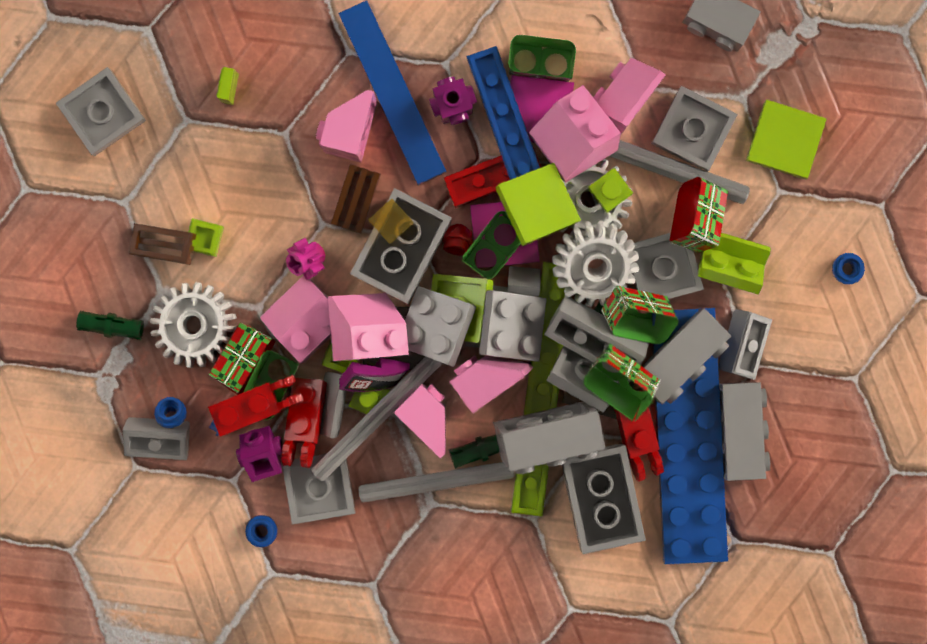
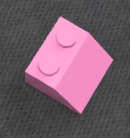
[593,58,666,134]
[529,85,621,183]
[316,90,377,163]
[260,275,331,363]
[328,293,409,361]
[450,355,533,414]
[394,384,446,459]

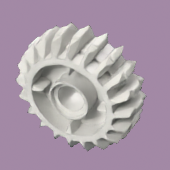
[560,159,632,237]
[552,221,639,307]
[150,282,237,368]

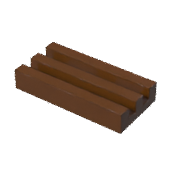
[331,164,381,234]
[129,223,196,265]

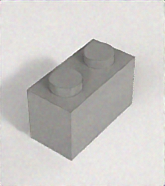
[682,0,761,52]

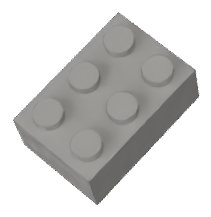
[350,188,452,305]
[493,401,606,474]
[561,443,646,554]

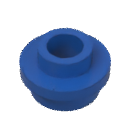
[832,253,865,285]
[154,397,187,428]
[245,515,278,547]

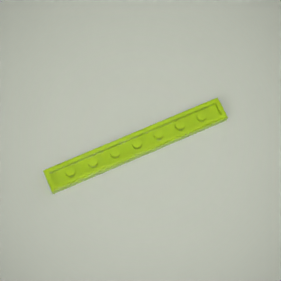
[511,262,565,517]

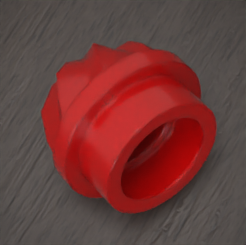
[442,224,474,256]

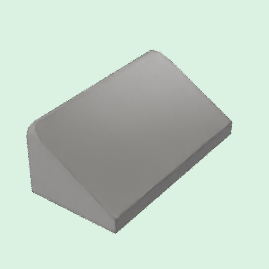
[718,309,772,380]
[320,371,347,439]
[123,417,190,460]

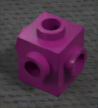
[429,76,477,125]
[236,426,283,482]

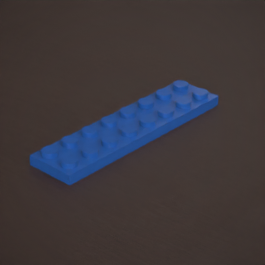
[652,308,728,564]

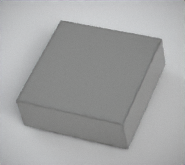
[507,266,541,297]

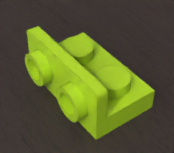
[698,233,771,295]

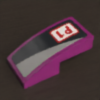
[339,358,410,392]

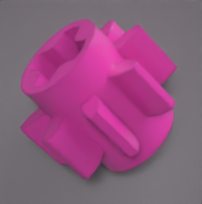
[286,238,326,280]

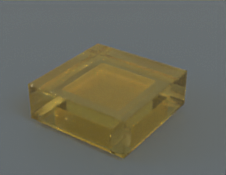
[368,199,414,245]

